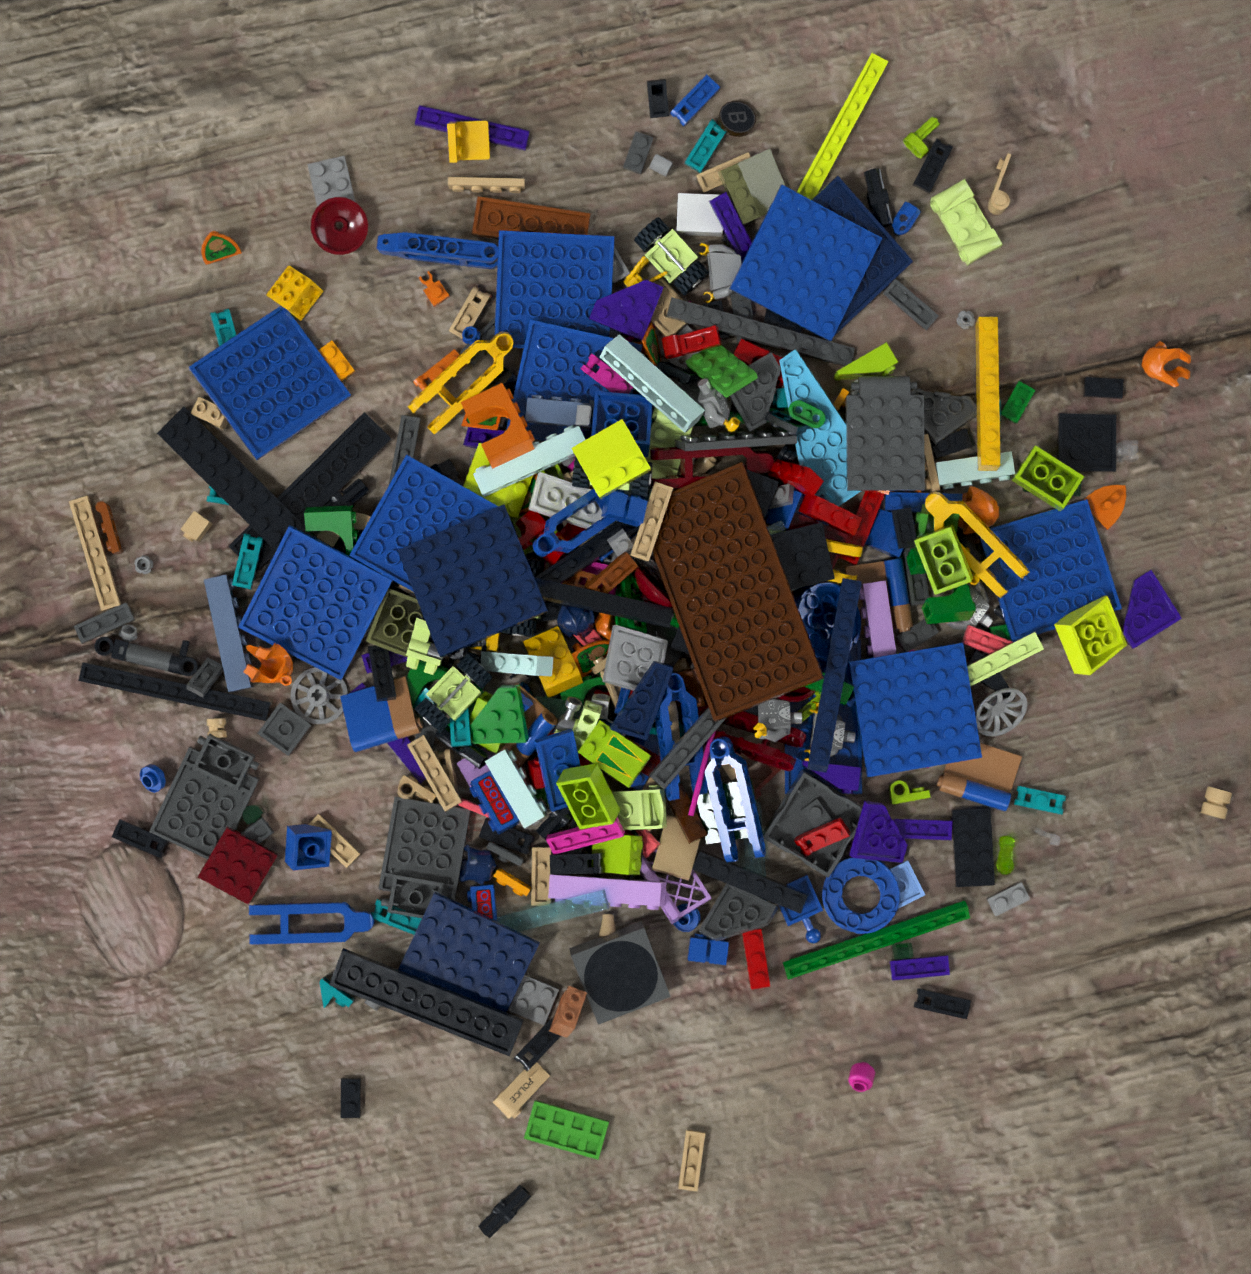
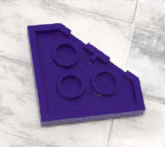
[589,280,664,341]
[1122,570,1182,649]
[849,801,908,863]

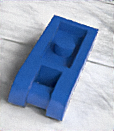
[670,74,720,127]

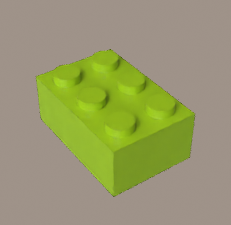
[1011,445,1084,511]
[914,524,973,595]
[556,763,620,829]

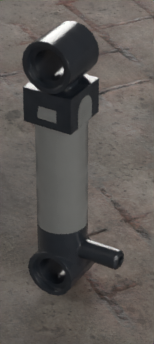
[94,637,201,677]

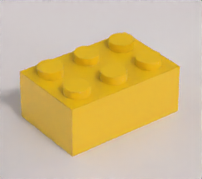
[523,626,583,698]

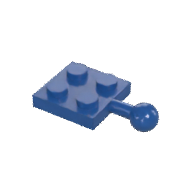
[778,875,823,944]

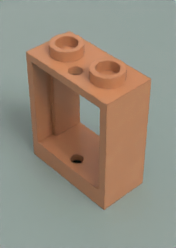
[549,986,587,1038]

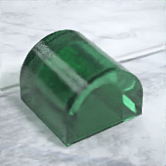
[243,805,265,825]
[891,942,914,960]

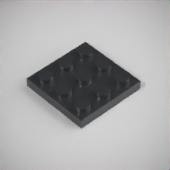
[1057,413,1116,472]
[770,522,835,590]

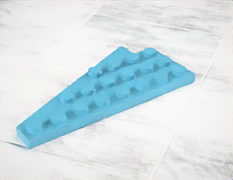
[779,349,861,506]

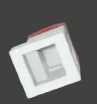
[591,689,612,719]

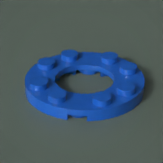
[796,582,861,660]
[822,857,900,934]

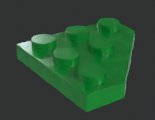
[470,685,529,744]

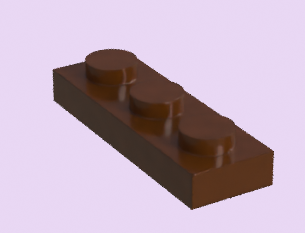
[665,783,707,844]

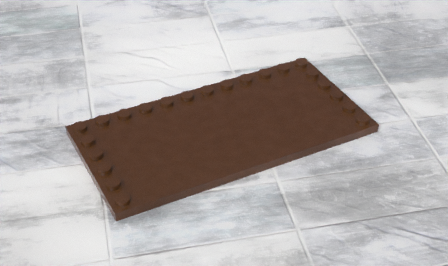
[652,462,824,722]

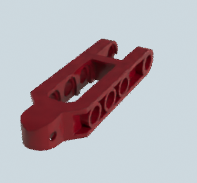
[650,447,774,488]
[681,705,806,771]

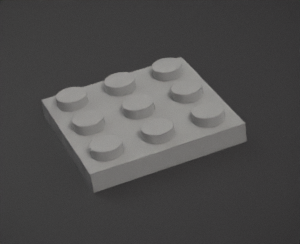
[602,625,668,691]

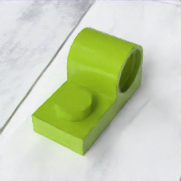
[888,780,931,805]

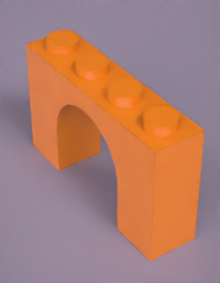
[461,383,535,469]

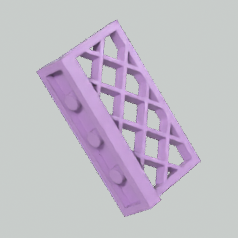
[640,840,712,924]

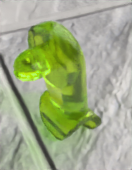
[996,836,1015,875]

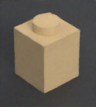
[181,511,212,542]

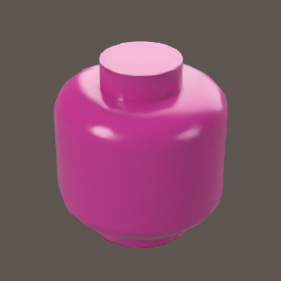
[848,1062,875,1092]

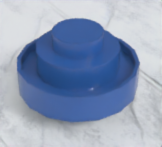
[140,764,166,793]
[673,903,701,932]

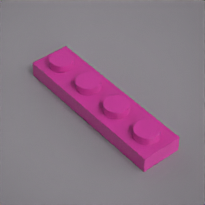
[546,817,625,855]

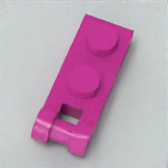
[580,353,633,394]

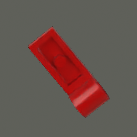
[662,325,721,359]

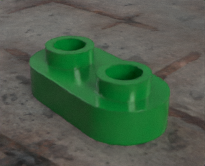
[788,400,826,428]

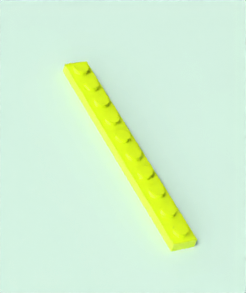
[797,53,889,200]

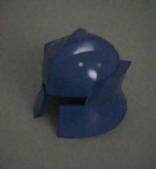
[557,605,595,638]
[460,845,497,886]

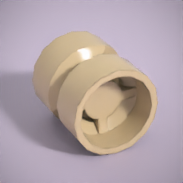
[1200,787,1232,819]

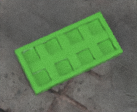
[685,345,758,398]
[524,1100,609,1160]

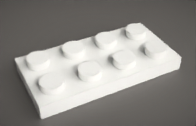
[528,472,603,533]

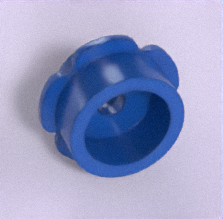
[462,326,481,345]

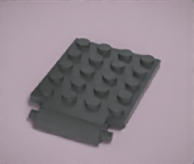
[846,376,925,491]
[149,734,260,859]
[378,797,471,918]

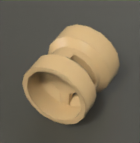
[207,718,227,738]

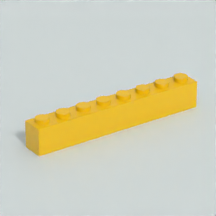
[975,317,1000,471]

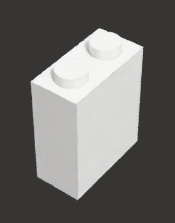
[676,193,723,237]

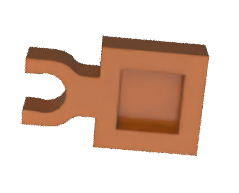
[418,271,450,307]

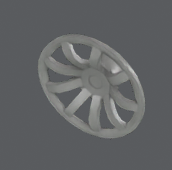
[291,667,348,724]
[975,688,1027,737]

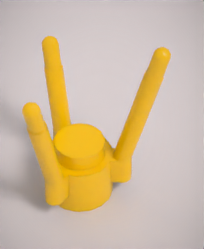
[623,256,668,287]

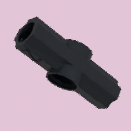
[864,168,893,228]
[324,478,369,507]
[435,725,490,769]
[536,807,573,840]
[478,1184,531,1238]

